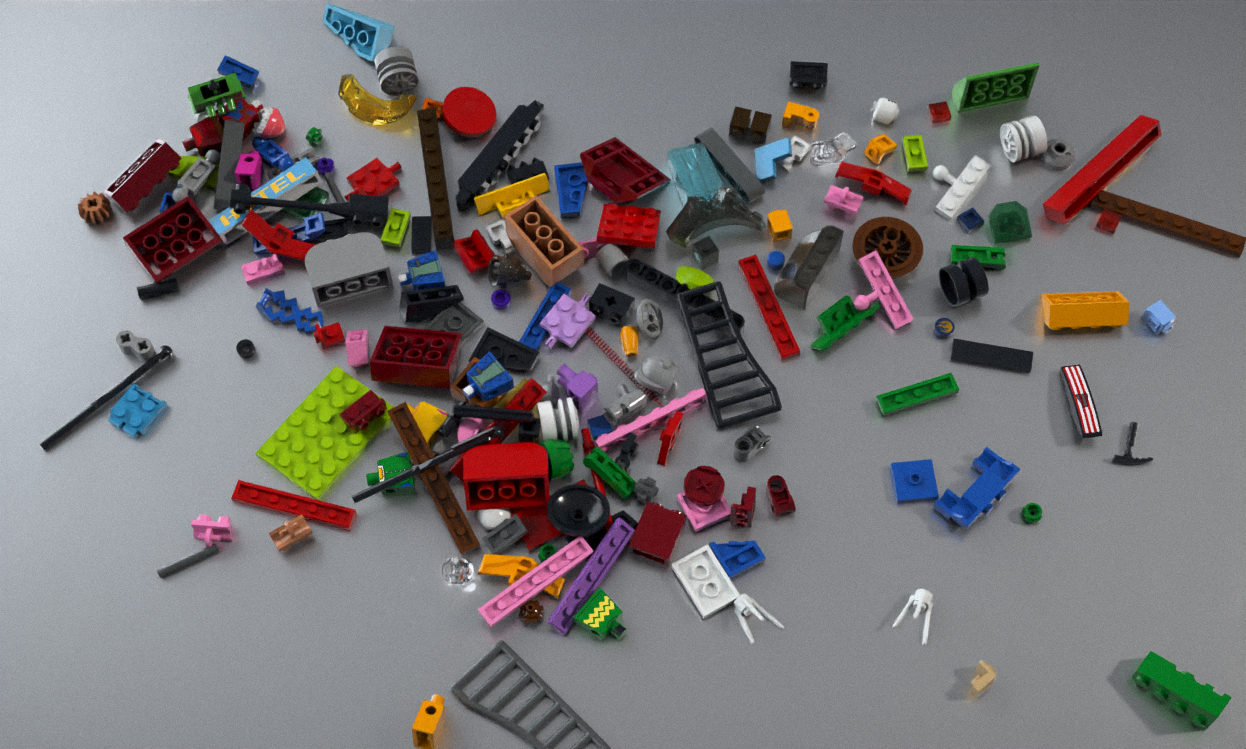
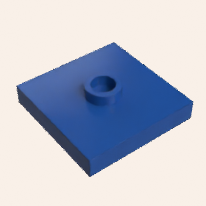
[890,459,939,503]

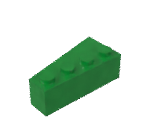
[1132,651,1232,730]

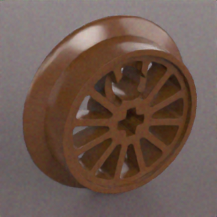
[852,217,923,280]

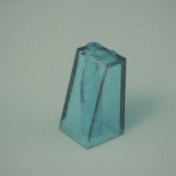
[666,143,725,218]

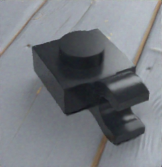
[615,432,639,472]

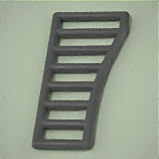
[450,640,611,749]

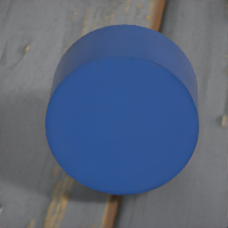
[767,251,785,271]

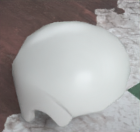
[478,508,511,531]

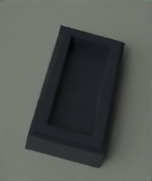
[411,216,432,253]

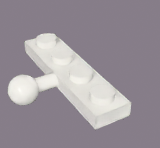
[933,155,991,221]

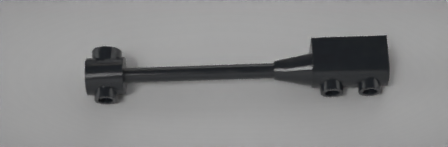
[230,184,389,227]

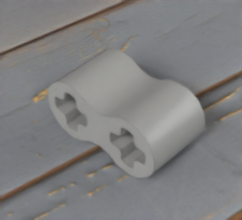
[116,330,156,363]

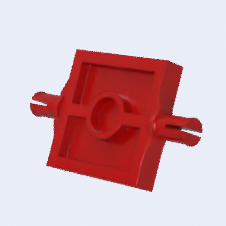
[344,158,402,202]

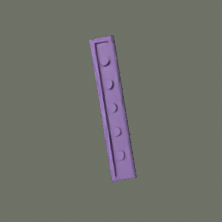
[547,518,635,635]

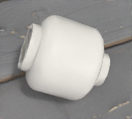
[870,97,899,125]

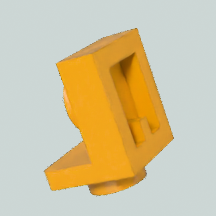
[864,134,897,164]

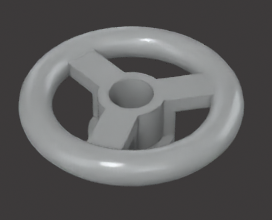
[635,299,663,338]

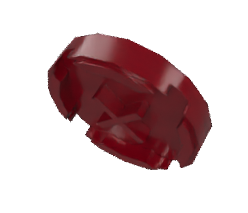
[683,466,725,506]

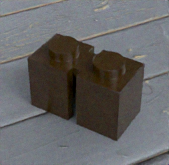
[729,106,772,143]

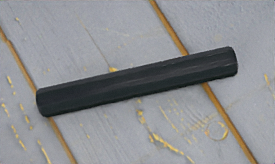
[453,405,534,423]

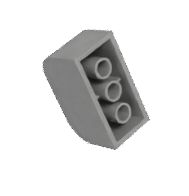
[305,232,393,307]

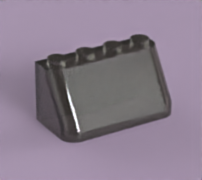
[774,226,844,310]

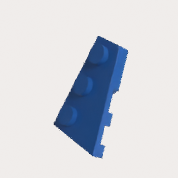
[554,162,588,218]

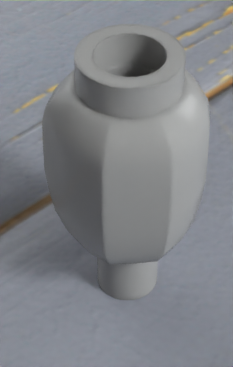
[539,375,559,409]

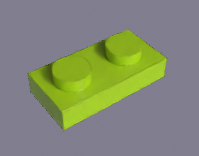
[902,135,928,172]
[381,208,411,248]

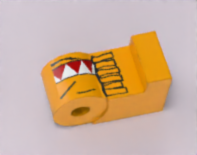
[782,101,819,130]

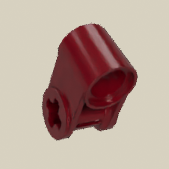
[766,475,796,518]

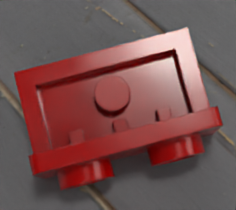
[452,229,496,274]

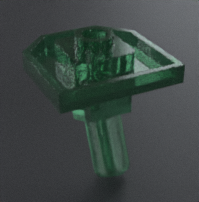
[988,201,1032,244]

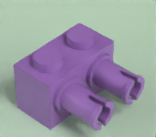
[557,364,598,415]

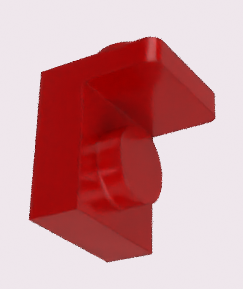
[313,322,345,349]

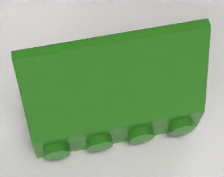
[951,63,1040,113]

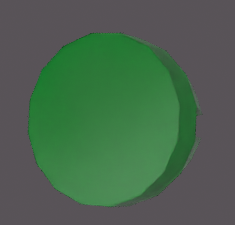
[539,439,574,481]

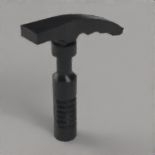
[1112,422,1153,465]

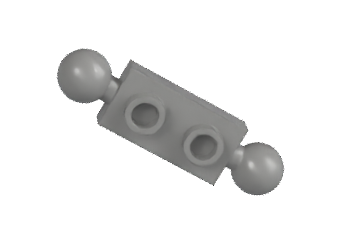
[172,150,220,203]

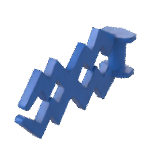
[255,288,324,334]

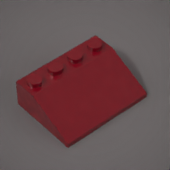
[123,196,223,283]
[370,326,462,388]

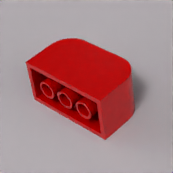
[463,442,550,511]

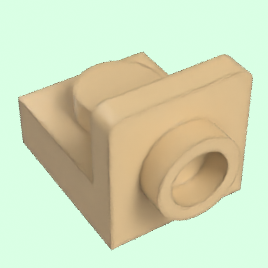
[969,660,997,698]

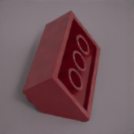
[103,139,182,212]

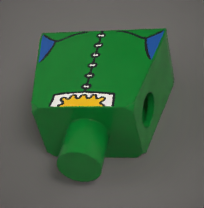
[366,451,416,495]

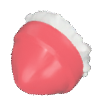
[252,107,285,139]

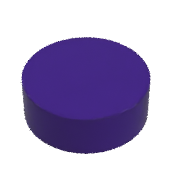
[491,289,511,310]

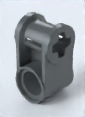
[733,424,771,462]

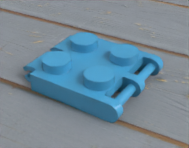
[108,383,167,438]

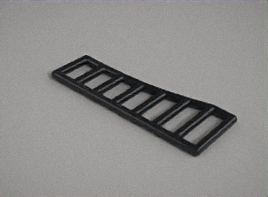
[676,281,782,429]

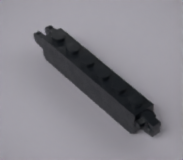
[456,100,544,210]

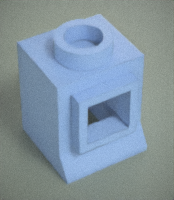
[1141,300,1176,334]

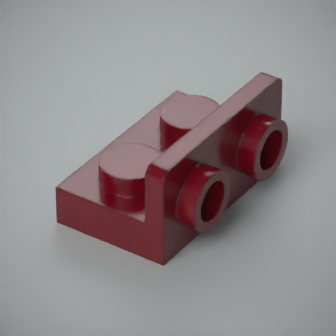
[339,390,387,434]
[731,487,756,528]

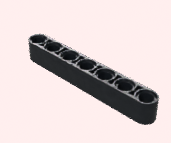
[626,259,745,337]

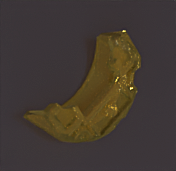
[338,74,418,124]

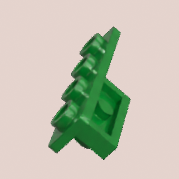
[811,296,880,351]

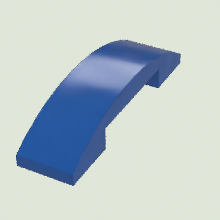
[252,212,325,254]

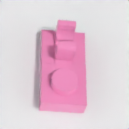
[241,254,285,285]

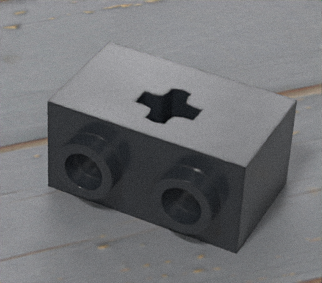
[589,283,635,326]

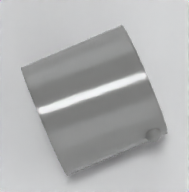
[596,244,629,277]

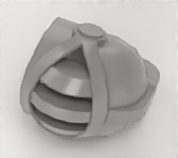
[634,355,678,395]

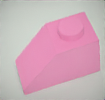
[345,329,369,367]

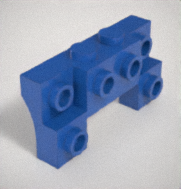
[933,447,1020,530]

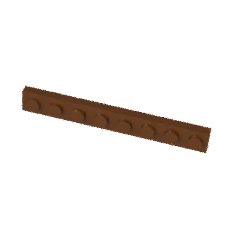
[1090,190,1246,257]
[387,402,481,555]

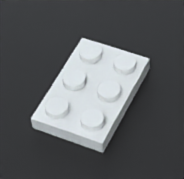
[671,544,740,619]

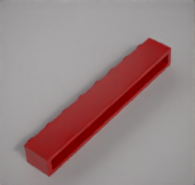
[1043,115,1162,225]

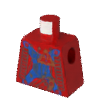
[215,98,263,142]

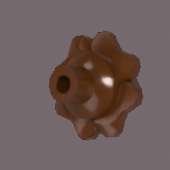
[518,600,544,624]

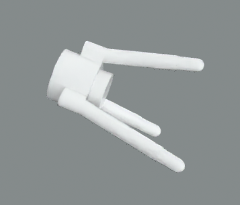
[893,589,933,645]
[733,593,784,644]

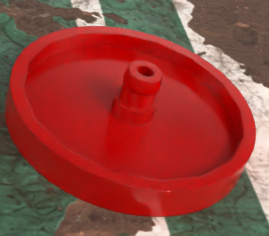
[442,87,496,138]

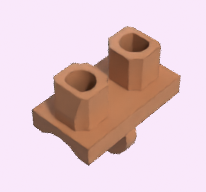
[269,515,313,552]

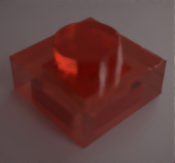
[927,101,952,124]
[1096,208,1122,234]

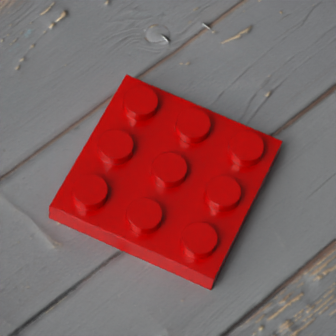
[596,204,661,248]

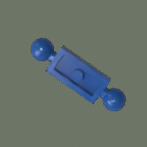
[252,137,294,171]

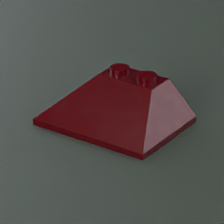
[580,137,671,203]

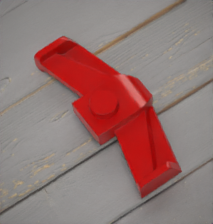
[835,162,912,206]
[242,209,315,261]

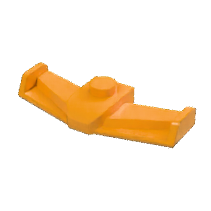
[478,554,565,600]

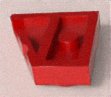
[657,411,684,466]

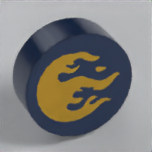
[934,318,955,339]

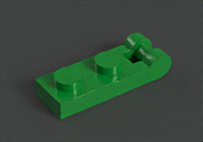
[951,245,1006,270]
[583,447,636,500]

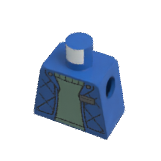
[398,250,445,290]
[462,352,514,401]

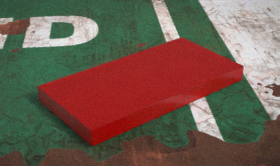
[511,479,587,552]

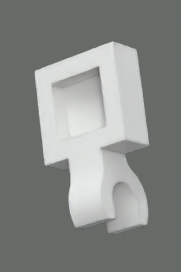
[781,136,811,170]
[486,220,514,255]

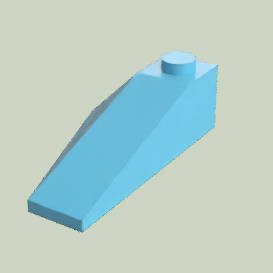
[323,4,394,61]

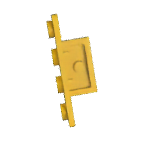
[474,173,550,218]

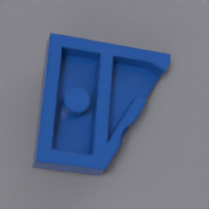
[709,541,766,579]

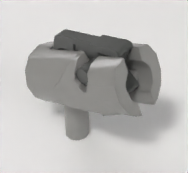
[603,384,647,426]

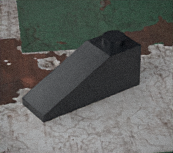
[399,285,464,323]

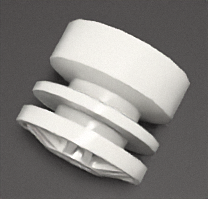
[1000,115,1047,162]
[537,397,579,441]

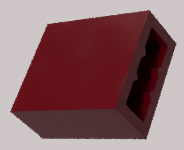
[629,502,686,567]

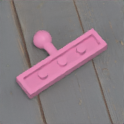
[854,250,914,330]

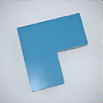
[755,137,792,183]

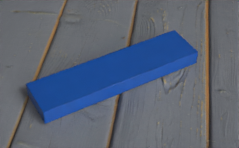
[519,283,572,351]

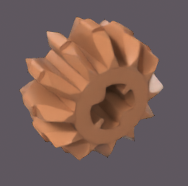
[77,191,112,225]

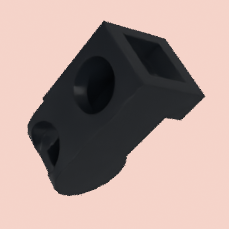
[518,418,541,444]

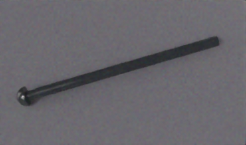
[39,345,173,450]
[352,425,504,503]

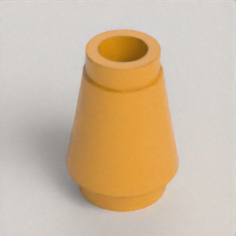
[619,326,639,357]

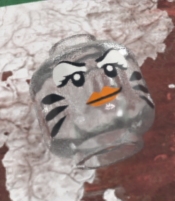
[442,556,474,584]

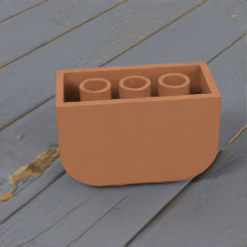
[505,195,584,287]

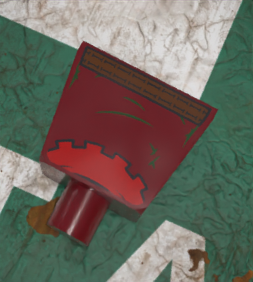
[182,115,223,156]

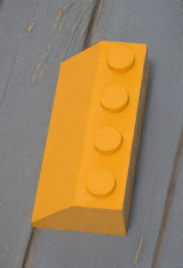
[1041,291,1130,330]

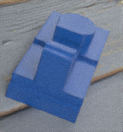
[217,55,259,89]

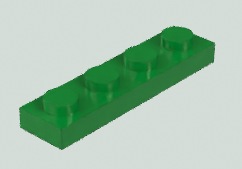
[876,372,959,416]

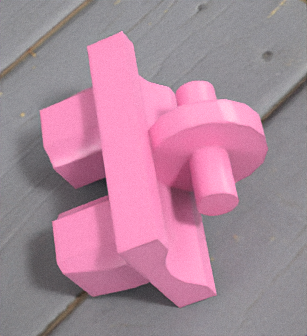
[824,185,863,216]
[191,514,232,547]

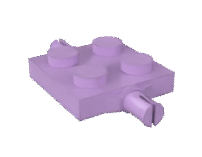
[540,293,596,349]

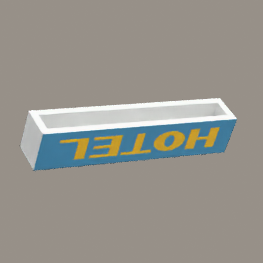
[209,157,323,245]

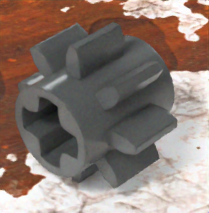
[633,476,659,504]

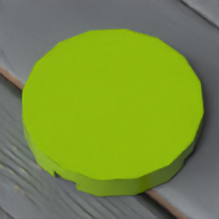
[675,266,714,289]

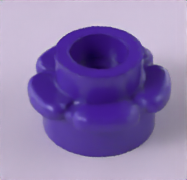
[315,157,334,175]

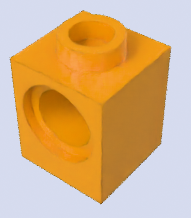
[766,209,793,243]

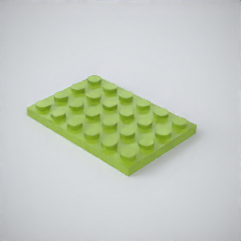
[256,366,394,500]

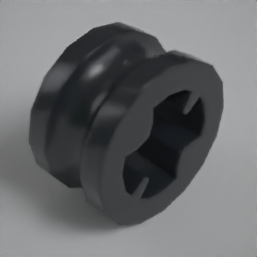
[236,339,256,359]

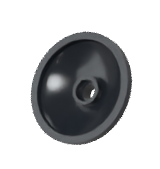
[547,484,610,537]

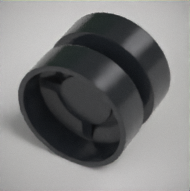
[939,257,989,307]

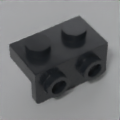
[789,61,828,89]

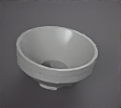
[1040,139,1075,171]

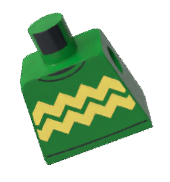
[574,587,627,640]

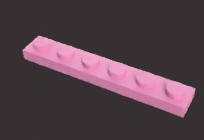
[595,388,706,453]
[478,536,594,628]

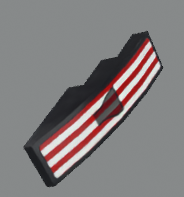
[1060,364,1102,439]

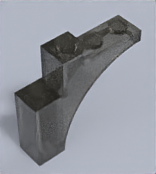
[666,185,766,248]

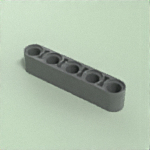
[214,120,244,210]
[694,128,765,204]

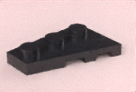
[468,327,541,371]

